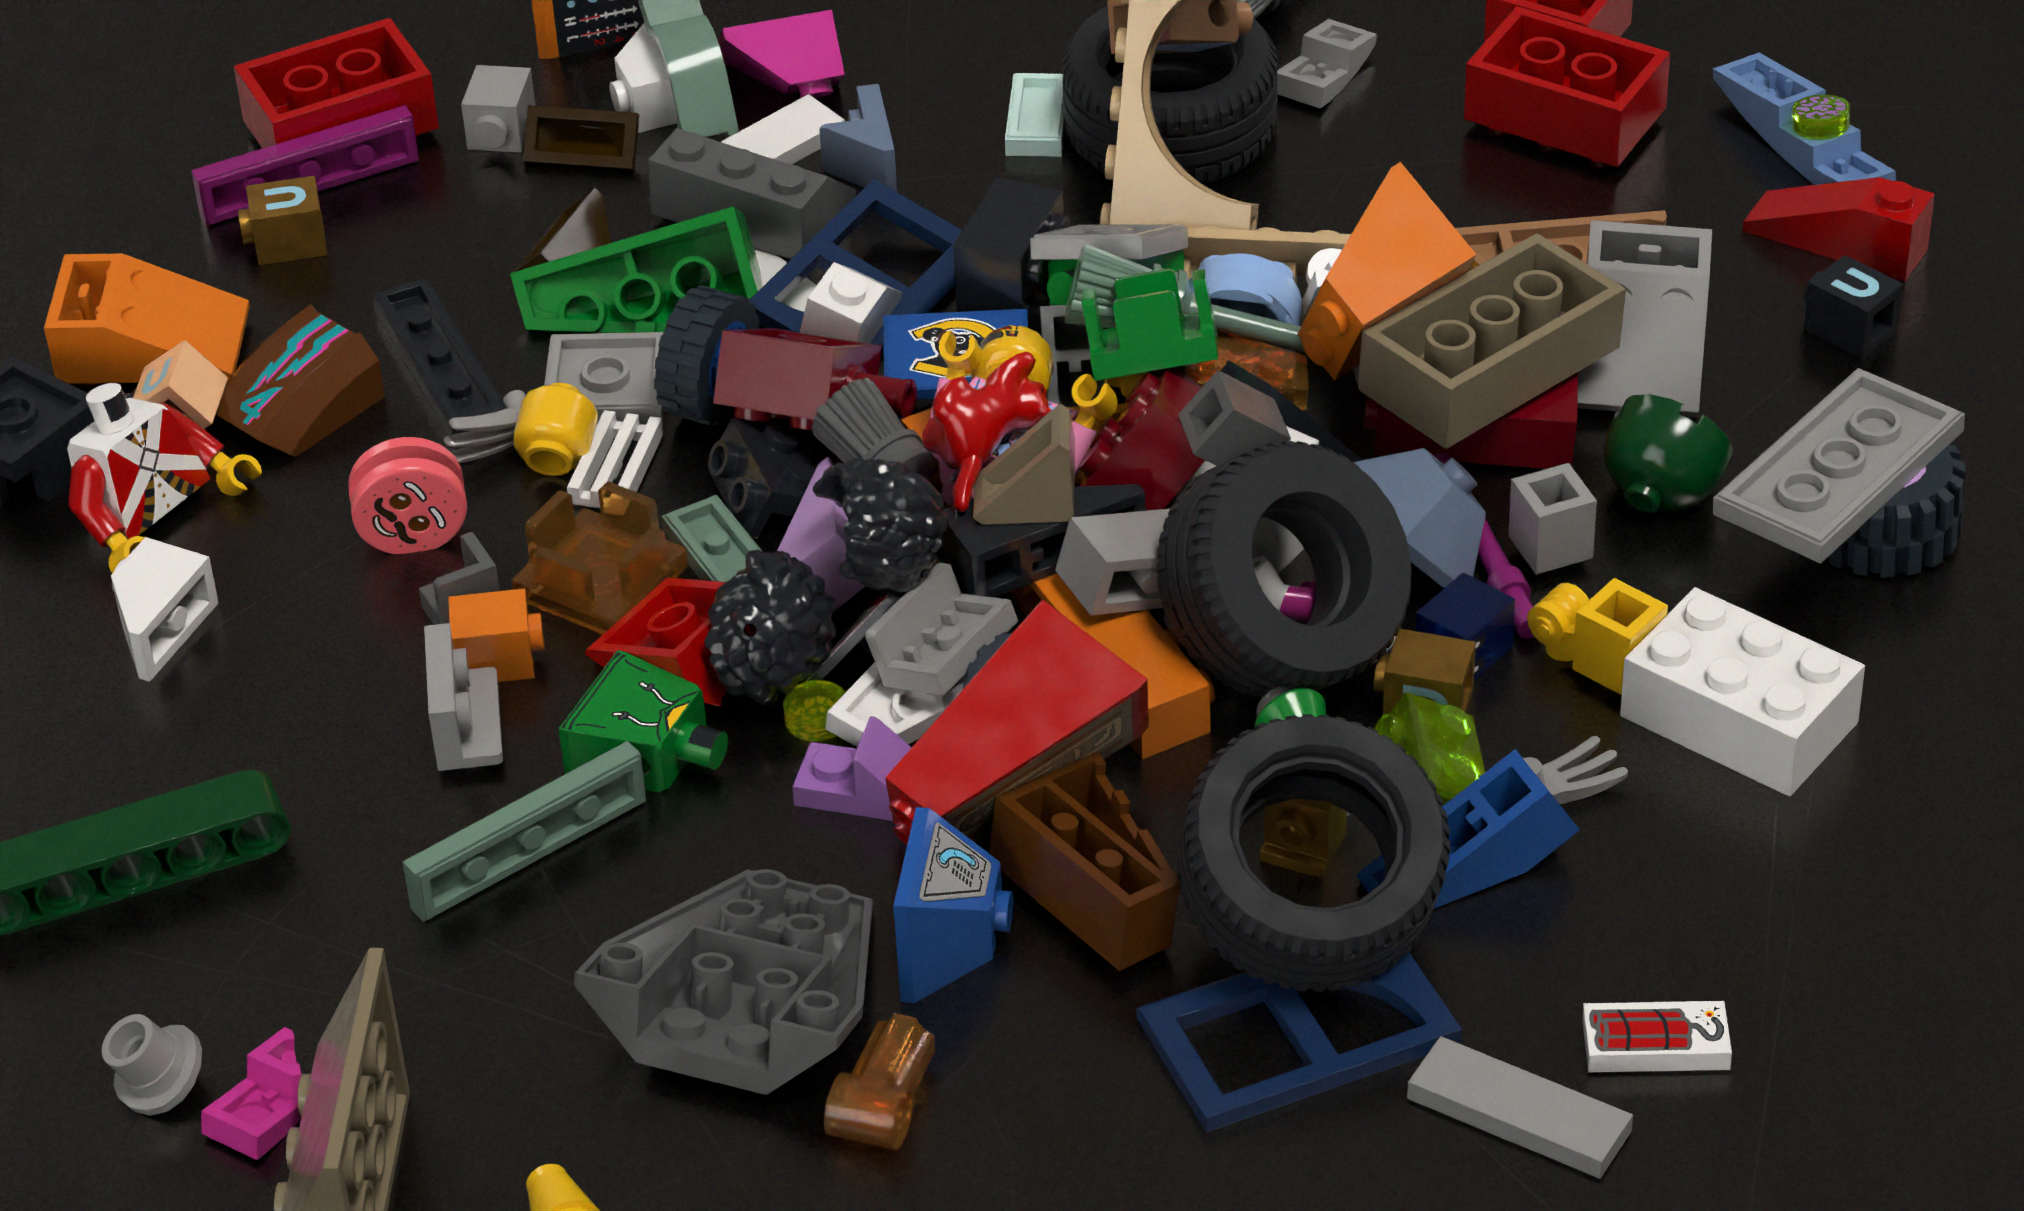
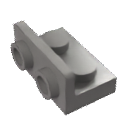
[424,623,503,771]

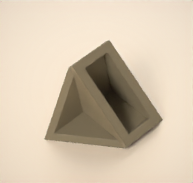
[973,403,1075,525]

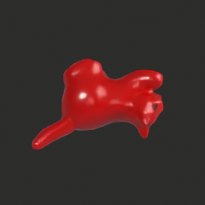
[922,351,1052,512]

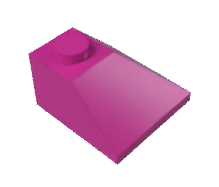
[717,10,845,98]

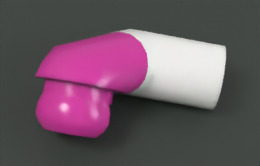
[1253,556,1316,624]

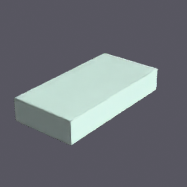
[1005,73,1065,157]

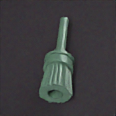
[1065,243,1306,353]

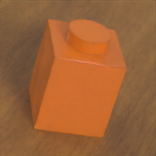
[448,588,545,682]

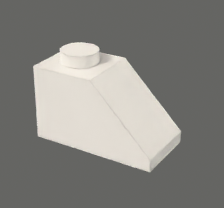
[610,22,677,133]
[800,262,902,344]
[111,537,219,682]

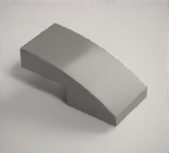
[1277,19,1377,108]

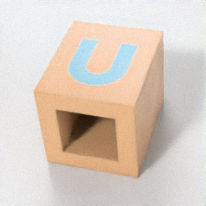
[133,340,228,429]

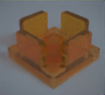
[511,482,688,634]

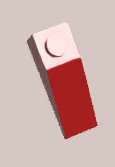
[1742,177,1935,281]

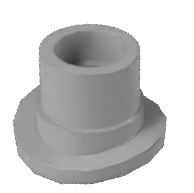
[102,1014,202,1116]

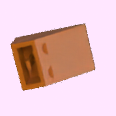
[44,253,250,385]

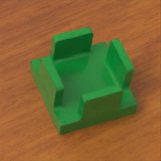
[1081,268,1218,381]

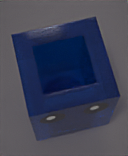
[1416,572,1515,681]

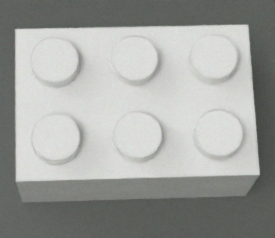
[1620,587,1865,797]

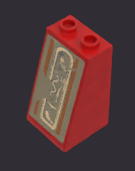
[885,599,1149,846]

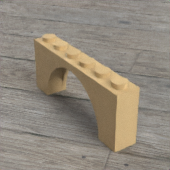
[1100,0,1259,230]

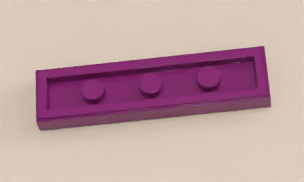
[191,105,419,226]

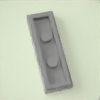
[1407,1036,1633,1179]

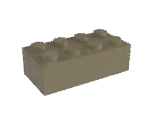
[1358,233,1626,449]

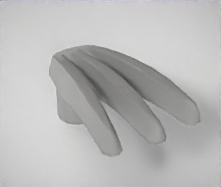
[443,390,526,463]
[1523,736,1628,804]

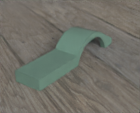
[638,0,739,139]

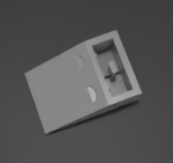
[1577,220,1712,418]

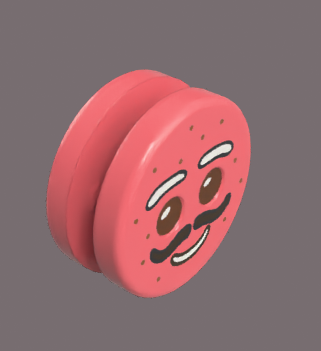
[348,437,467,554]

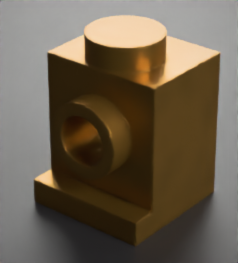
[1260,798,1347,878]

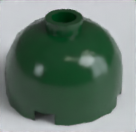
[1604,394,1734,513]

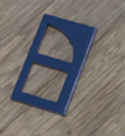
[749,179,963,362]
[1136,952,1462,1132]

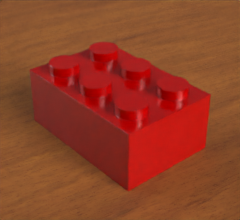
[1464,6,1670,167]
[234,18,439,148]

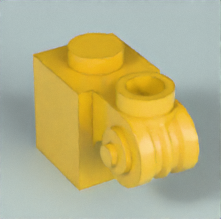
[1527,578,1668,695]

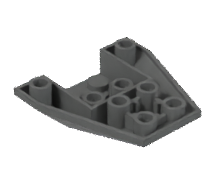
[574,869,873,1095]

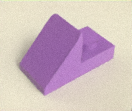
[792,716,911,821]

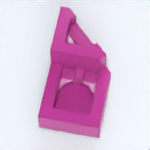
[201,1027,302,1160]

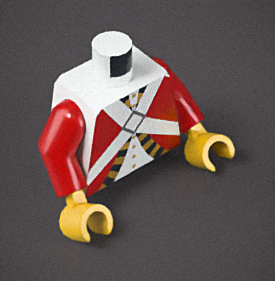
[67,383,262,573]

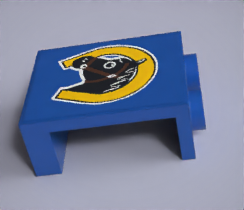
[883,309,1040,421]

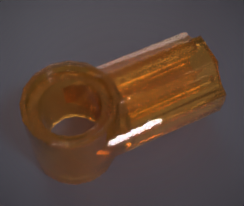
[824,1013,935,1151]

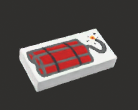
[1582,1001,1732,1072]

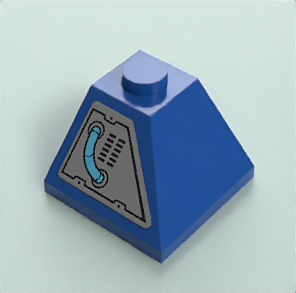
[893,807,1013,1003]

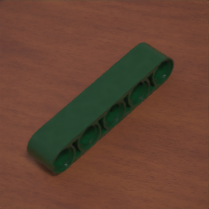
[0,769,291,936]

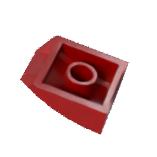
[585,578,757,707]

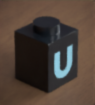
[1804,255,1903,359]

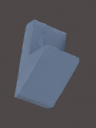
[819,84,897,192]

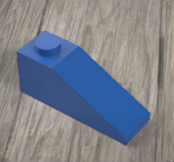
[1356,749,1580,909]

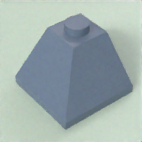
[1354,448,1486,602]

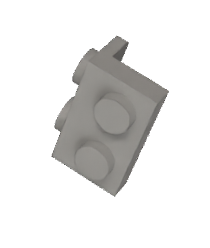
[866,563,1018,696]

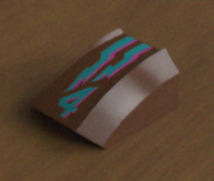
[216,304,385,457]

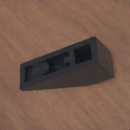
[942,484,1146,598]

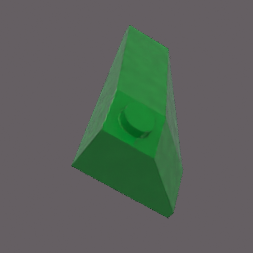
[510,206,763,333]

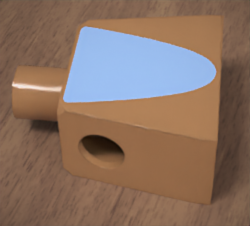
[1107,0,1253,54]

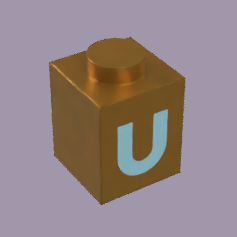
[238,176,327,265]
[1374,629,1476,733]

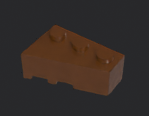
[989,751,1180,971]

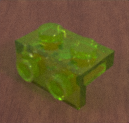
[1374,692,1485,806]

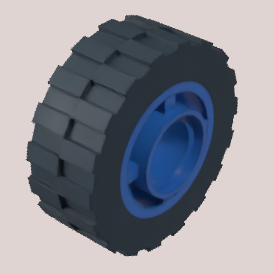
[654,285,760,426]

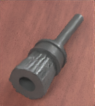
[811,378,946,510]

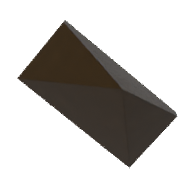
[523,105,640,170]
[509,188,611,280]

